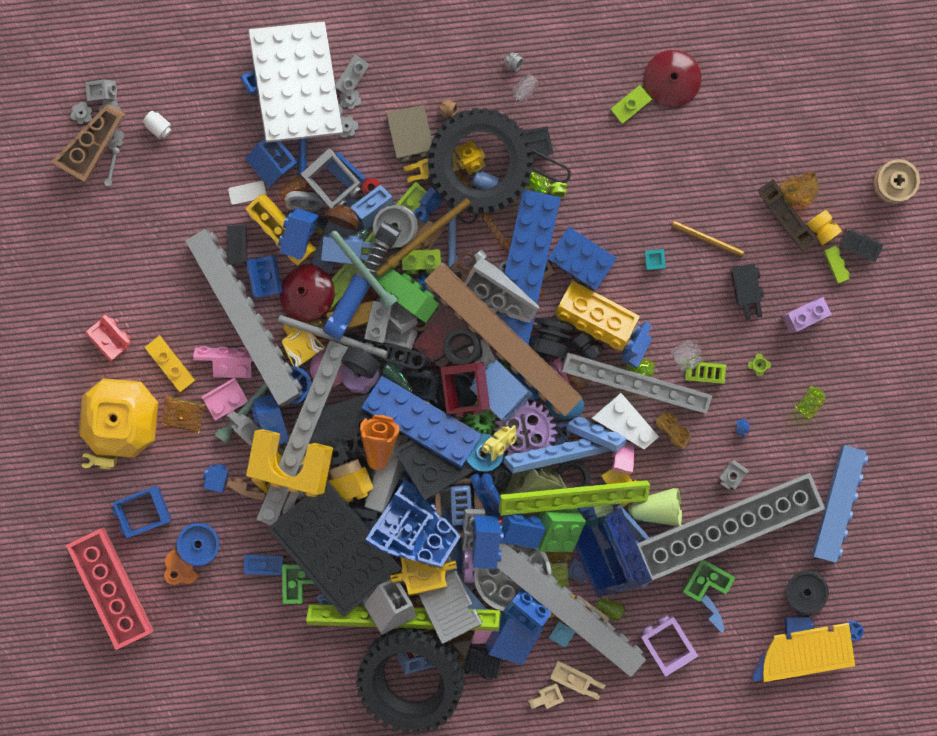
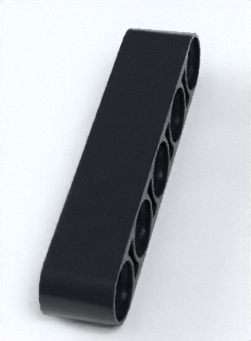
[339,332,431,371]

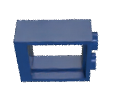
[112,485,172,538]

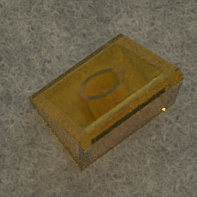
[162,396,206,433]

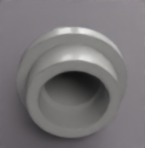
[504,52,524,72]

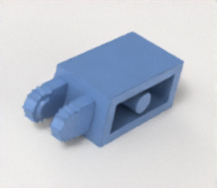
[321,233,376,264]

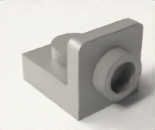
[85,79,117,102]

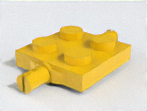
[390,557,457,596]

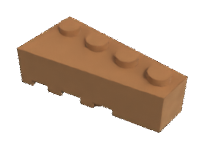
[51,104,126,182]

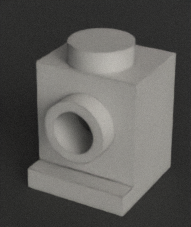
[718,459,749,490]

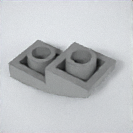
[462,509,485,550]

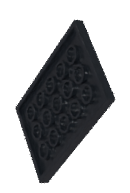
[268,479,402,617]

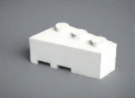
[591,393,659,449]

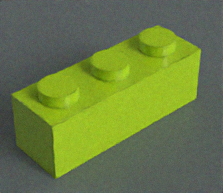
[823,246,850,284]

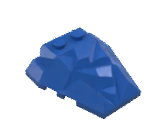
[365,480,461,568]

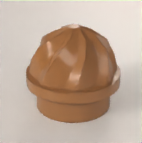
[439,100,458,119]

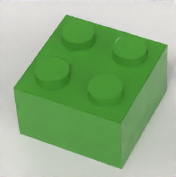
[538,508,586,552]

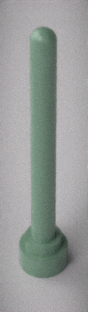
[331,231,398,310]
[215,382,269,444]

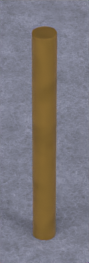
[671,220,744,258]

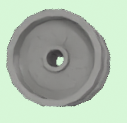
[373,205,419,248]

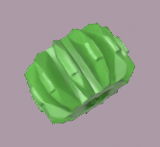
[463,409,496,435]

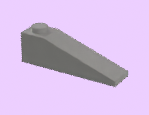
[464,258,540,323]

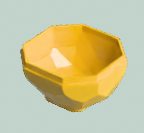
[78,378,159,458]

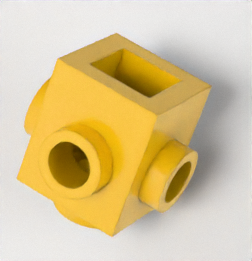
[455,140,486,175]

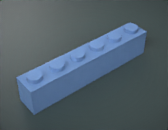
[811,445,868,563]

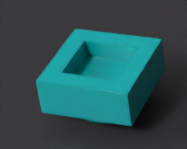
[644,249,666,270]

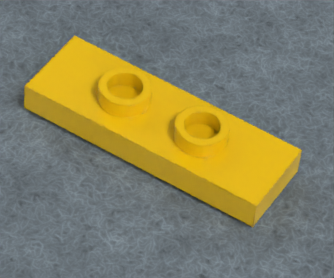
[145,335,196,392]

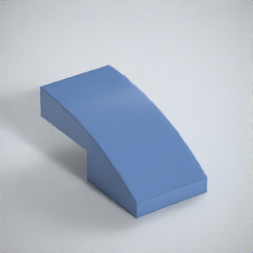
[701,594,724,633]

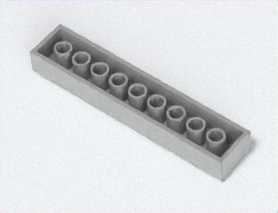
[631,473,825,582]

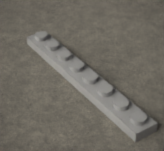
[561,353,712,414]

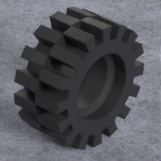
[474,466,512,489]

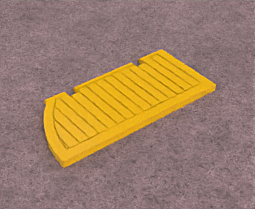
[763,623,855,682]

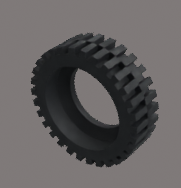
[428,108,533,214]
[356,628,465,735]

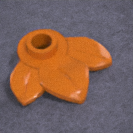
[164,549,199,585]

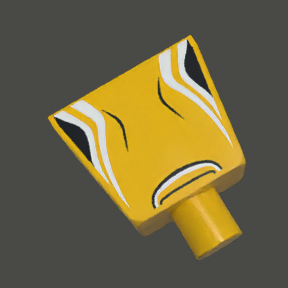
[282,325,326,367]

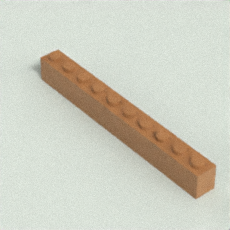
[424,262,582,416]

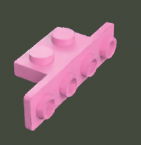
[193,346,253,378]

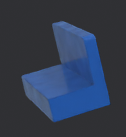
[326,152,366,188]

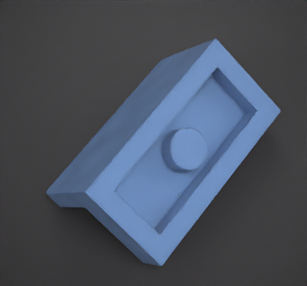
[351,185,394,230]

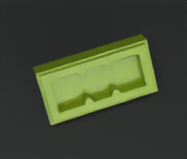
[610,85,652,124]

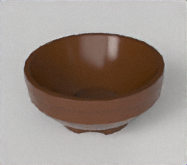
[324,204,359,230]

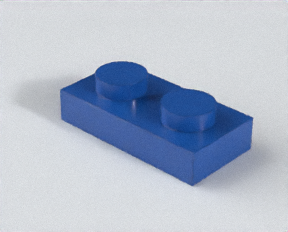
[244,554,283,575]

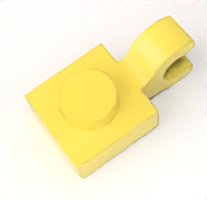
[82,453,117,469]

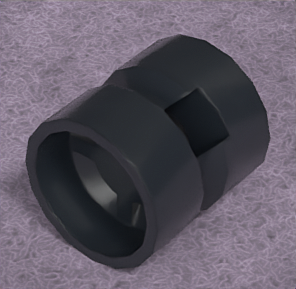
[569,331,605,360]

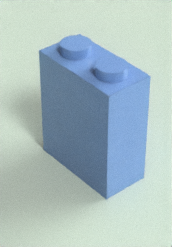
[470,360,533,422]

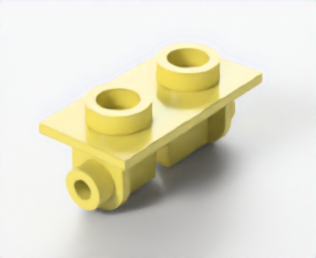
[482,425,517,461]

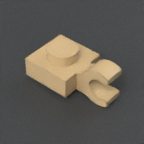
[528,683,564,709]

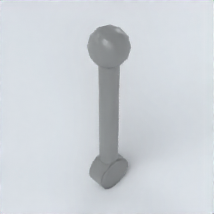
[104,147,120,187]

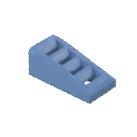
[450,485,471,525]

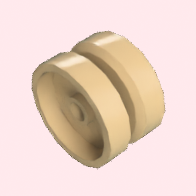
[873,159,920,204]

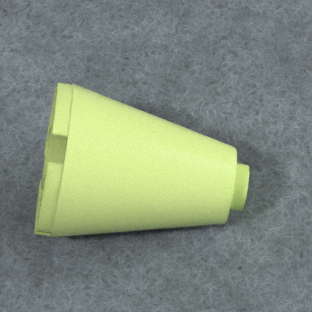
[628,488,682,527]

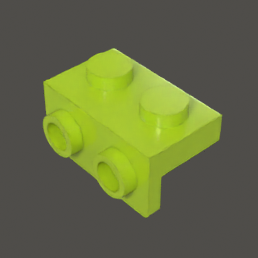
[402,249,441,274]

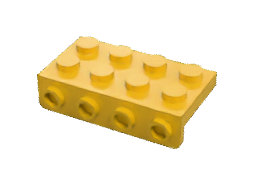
[554,280,640,351]

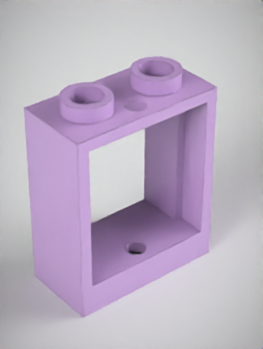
[782,297,832,333]
[640,615,698,677]

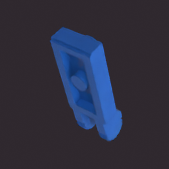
[471,473,504,517]

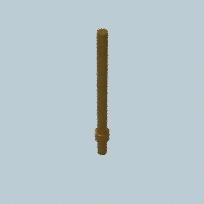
[376,198,471,277]

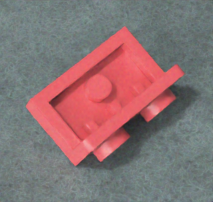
[85,315,131,362]

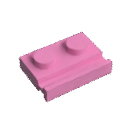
[202,378,248,421]

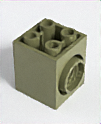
[500,465,567,518]

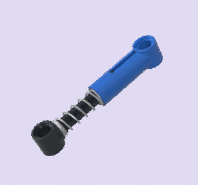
[323,221,401,341]

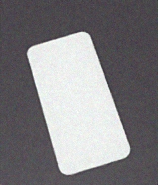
[228,181,267,204]

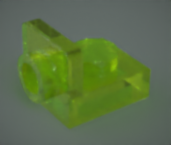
[795,385,826,419]

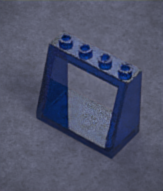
[575,508,652,597]

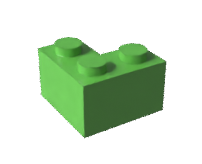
[681,559,735,602]
[282,563,314,604]

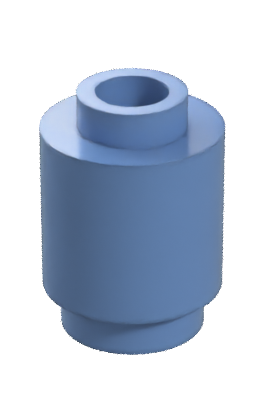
[471,171,500,190]

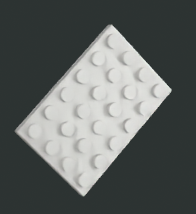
[248,22,343,143]

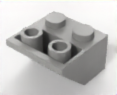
[364,579,416,635]

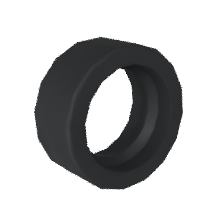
[443,328,481,365]
[341,347,380,378]
[556,460,591,487]

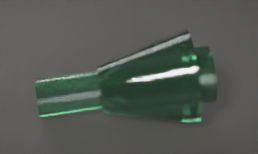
[382,364,414,393]

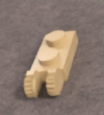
[550,660,606,700]

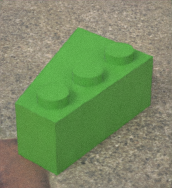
[374,268,439,323]

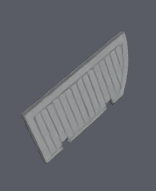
[419,556,482,644]

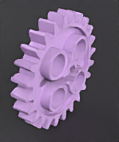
[494,400,557,456]

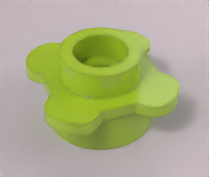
[548,182,567,198]
[748,354,771,376]

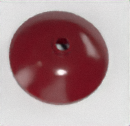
[644,50,701,107]
[280,265,335,322]

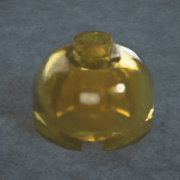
[780,172,819,207]

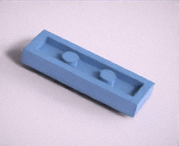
[566,417,627,452]

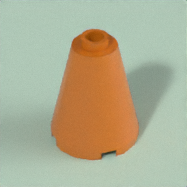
[360,415,399,470]

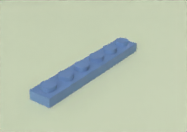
[504,439,612,473]

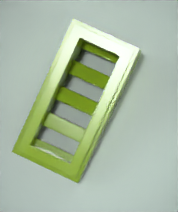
[685,361,726,384]

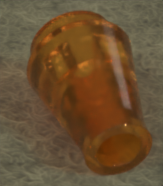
[280,175,310,198]

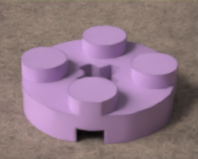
[342,366,381,394]
[461,550,477,583]

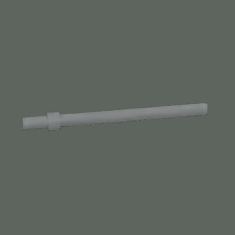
[278,315,388,358]

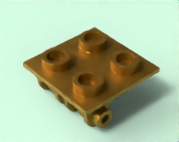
[654,410,692,449]

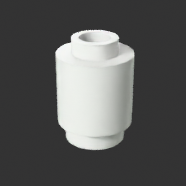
[143,111,172,139]

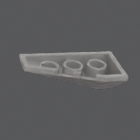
[365,434,410,514]

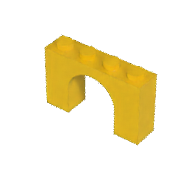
[246,429,333,497]

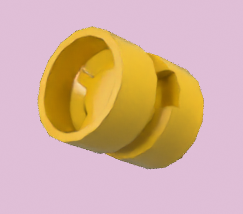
[806,210,842,245]

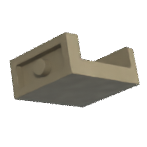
[386,105,432,162]

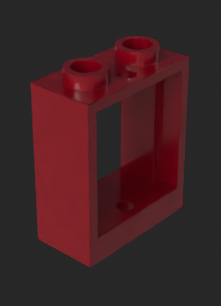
[441,362,490,417]

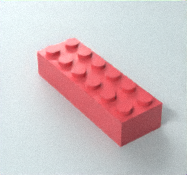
[66,527,154,650]

